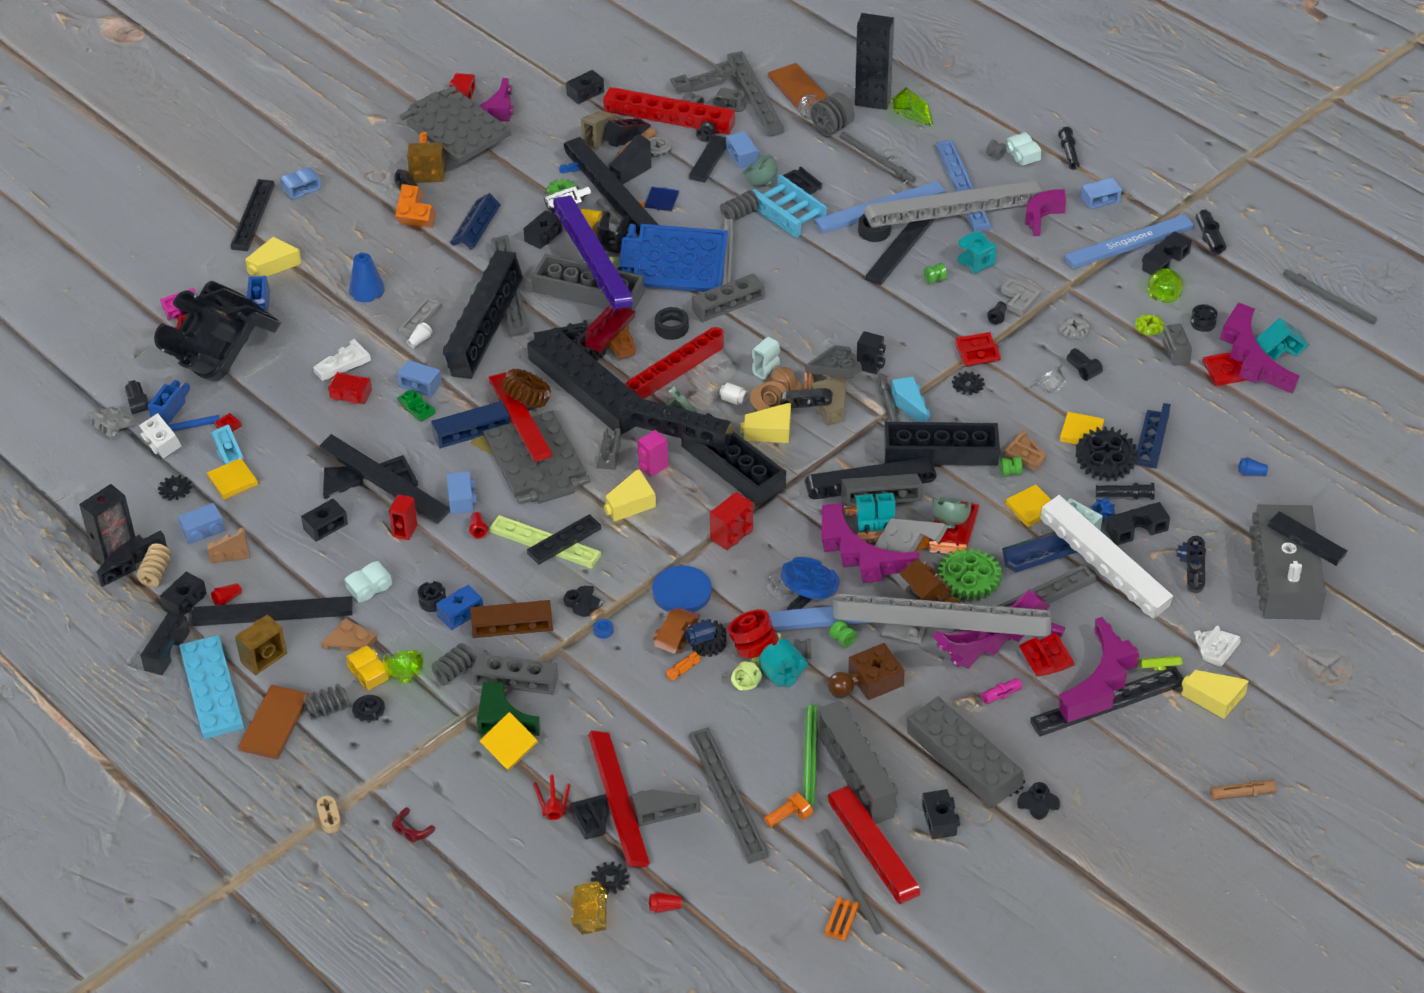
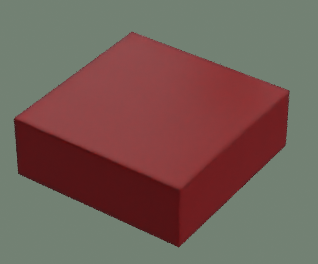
[215,413,242,432]

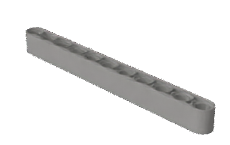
[864,181,1044,227]
[833,594,1052,636]

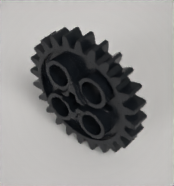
[1075,426,1138,482]

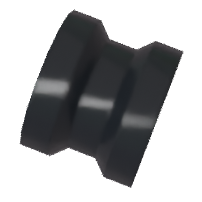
[696,121,716,142]

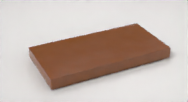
[768,63,828,112]
[238,685,310,760]

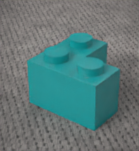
[1256,318,1309,361]

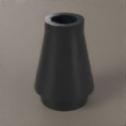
[987,301,1006,325]

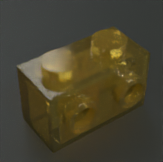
[571,881,607,935]

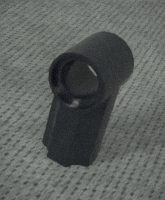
[1066,348,1103,381]
[125,380,149,414]

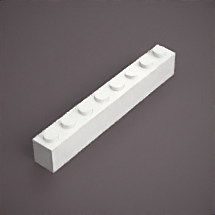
[1040,495,1173,619]

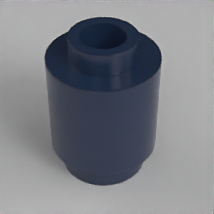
[1176,542,1206,565]
[685,620,716,645]

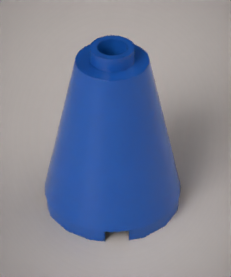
[349,252,384,302]

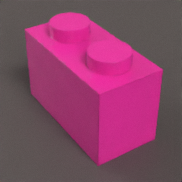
[637,430,668,477]

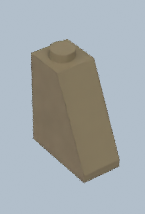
[581,110,616,150]
[810,376,846,426]

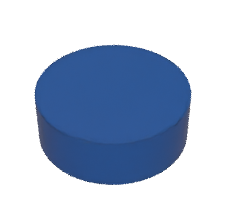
[593,619,613,639]

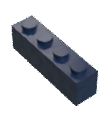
[431,401,510,449]

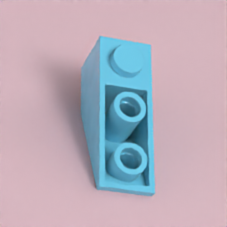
[891,377,930,422]

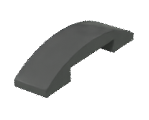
[670,60,737,92]

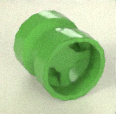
[924,263,947,284]
[1000,456,1022,477]
[829,620,857,648]

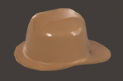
[767,365,804,391]
[750,381,787,411]

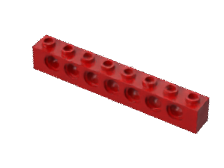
[603,87,735,135]

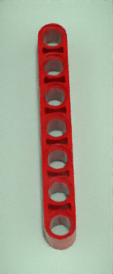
[626,327,724,399]
[827,786,920,904]

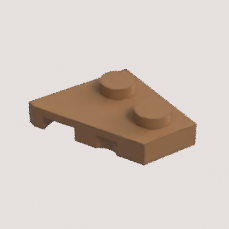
[1004,430,1046,471]
[208,527,250,563]
[321,618,378,651]

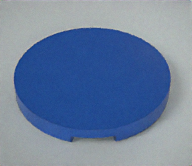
[781,557,840,599]
[652,566,712,612]

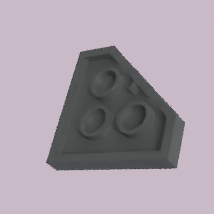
[805,345,862,379]

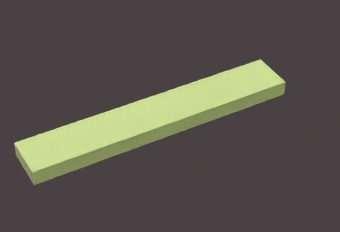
[490,515,601,569]

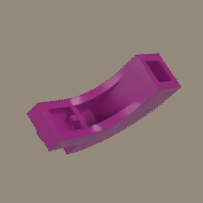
[1025,189,1066,236]

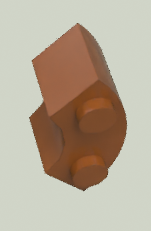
[653,607,700,654]

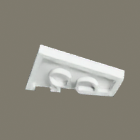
[313,339,371,381]

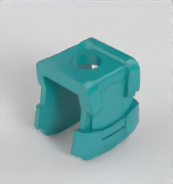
[957,231,997,274]

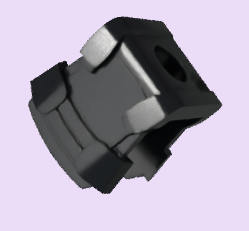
[596,211,629,254]

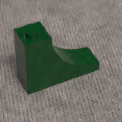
[477,682,541,736]

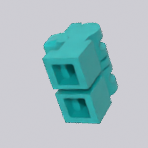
[855,493,895,532]

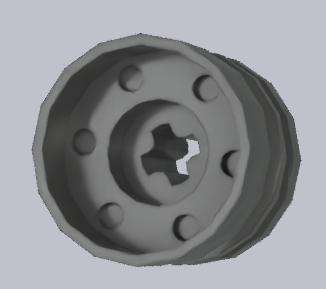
[810,92,855,136]

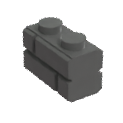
[1162,323,1192,366]

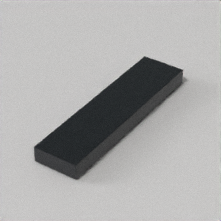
[689,135,726,183]
[1268,511,1348,566]
[527,514,601,565]

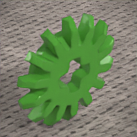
[547,178,577,195]

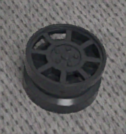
[1191,304,1218,332]
[418,581,446,612]

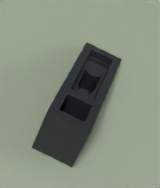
[603,118,651,147]

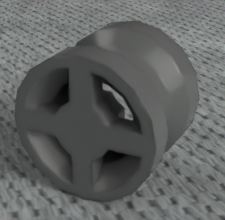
[986,139,1006,160]
[794,639,811,659]

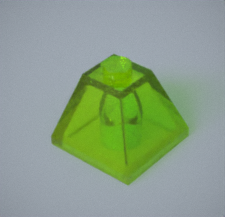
[892,87,933,126]

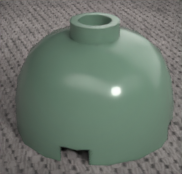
[743,154,777,187]
[932,497,972,528]

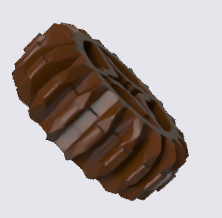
[502,369,552,408]

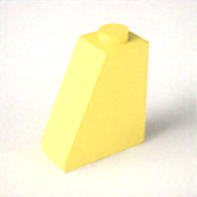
[245,237,302,277]
[740,403,791,443]
[604,469,656,522]
[1182,670,1249,719]

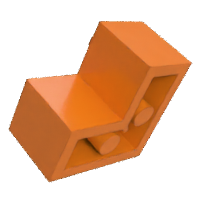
[395,184,436,228]

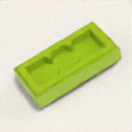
[1137,655,1182,670]

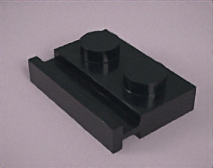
[782,166,822,195]

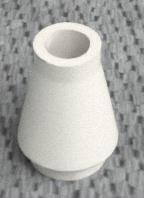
[407,322,433,349]

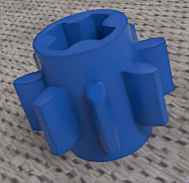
[1091,498,1115,522]

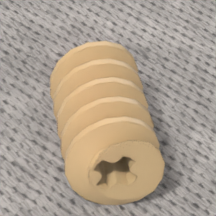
[137,543,172,588]

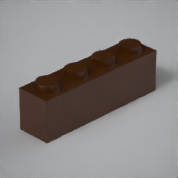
[470,600,553,638]

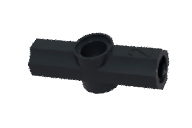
[1195,209,1226,255]

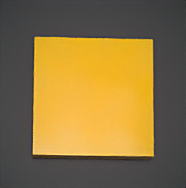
[1060,412,1105,445]
[207,458,258,500]
[1005,484,1051,527]
[480,712,538,771]

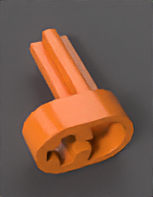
[764,792,813,828]

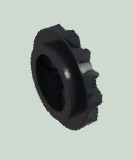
[352,695,385,723]

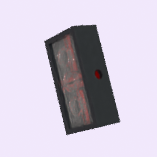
[79,484,136,564]

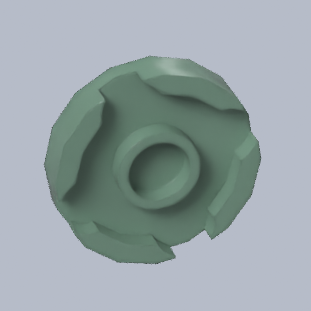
[665,385,698,413]

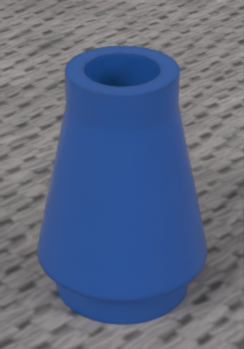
[1238,457,1268,476]

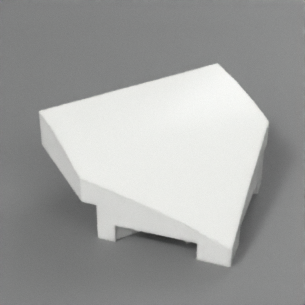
[1194,626,1241,667]

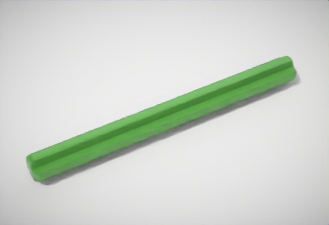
[803,704,818,807]

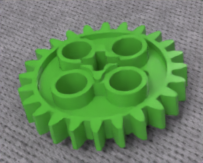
[937,548,1002,601]

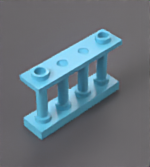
[752,174,827,238]

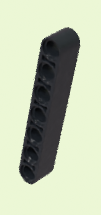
[804,458,937,499]

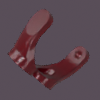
[392,807,435,843]

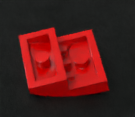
[955,332,1001,367]
[1019,632,1075,676]

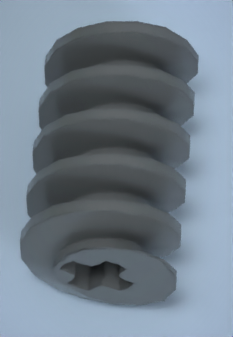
[720,190,758,222]
[432,643,477,686]
[304,684,350,720]

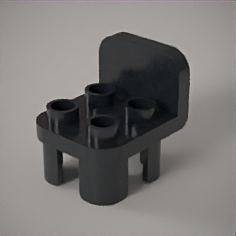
[154,281,282,381]

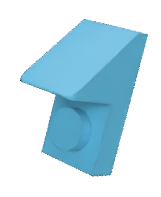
[210,424,244,464]

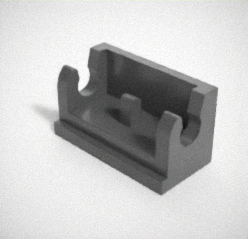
[597,428,621,470]

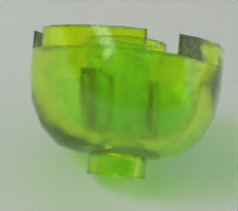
[1147,268,1183,303]
[383,650,424,683]

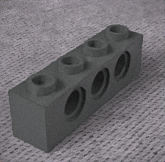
[692,273,764,323]
[472,654,558,695]

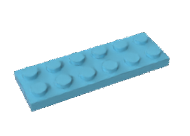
[179,635,244,739]

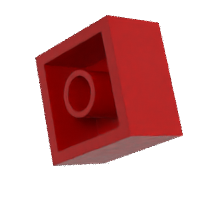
[710,492,754,550]

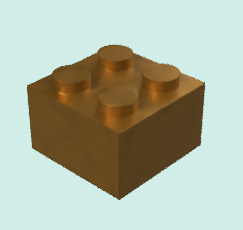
[407,143,445,183]
[235,615,287,676]

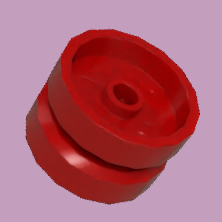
[728,609,779,658]

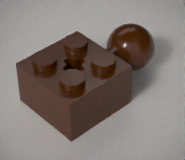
[899,558,962,603]
[827,643,905,701]

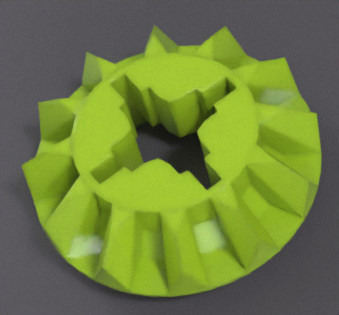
[1135,313,1164,336]

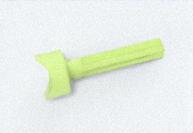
[731,633,781,691]

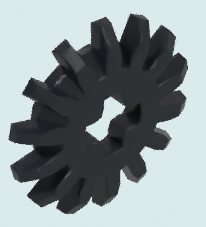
[952,371,985,395]
[158,475,192,501]
[590,861,630,895]

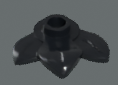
[563,586,603,617]
[1017,782,1060,820]

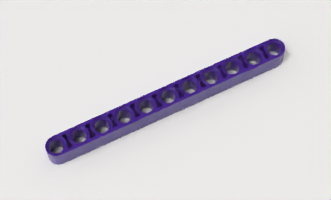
[553,195,633,310]

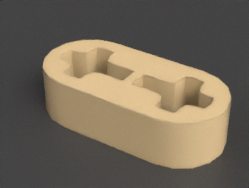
[317,796,341,834]

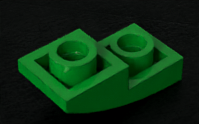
[397,389,436,422]

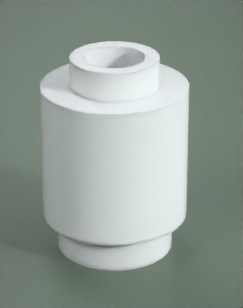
[719,382,748,405]

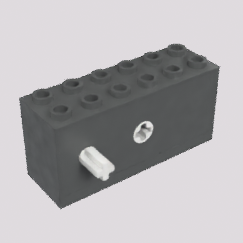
[1249,504,1326,620]

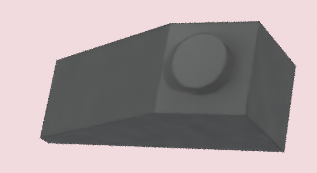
[632,789,700,827]

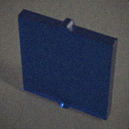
[644,186,679,212]

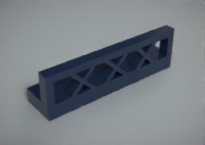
[450,193,501,250]
[1135,403,1171,469]
[1002,531,1077,573]

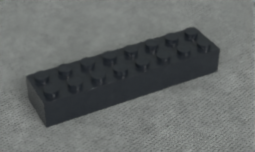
[443,250,523,379]
[527,327,641,435]

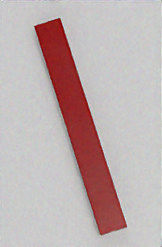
[488,372,552,462]
[588,730,650,868]

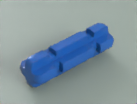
[559,162,580,174]

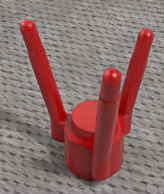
[533,774,570,820]

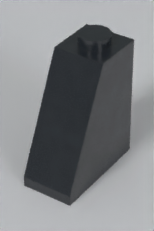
[609,134,652,184]

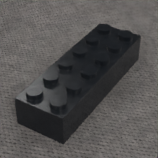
[855,13,894,110]
[681,413,786,506]
[884,422,1000,466]

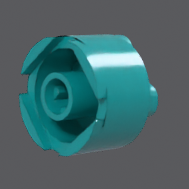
[759,639,808,687]

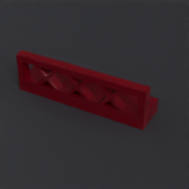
[585,305,636,352]

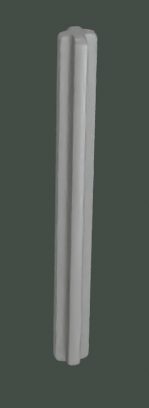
[722,219,734,285]

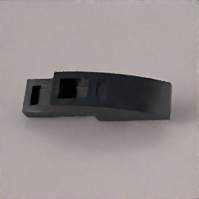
[96,530,167,587]

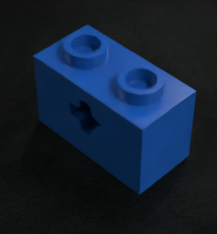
[436,585,483,630]

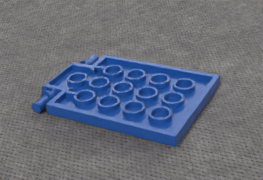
[617,224,728,292]

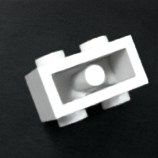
[139,413,181,458]

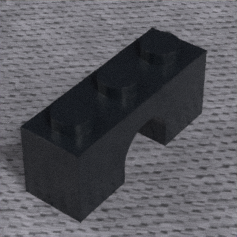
[1142,231,1192,279]
[1106,502,1170,546]
[140,612,190,676]

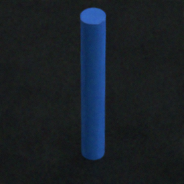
[168,415,220,431]

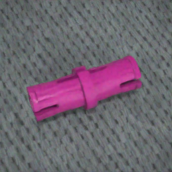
[981,678,1022,705]

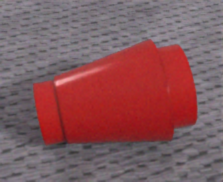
[469,512,488,539]
[211,583,242,605]
[649,891,682,913]

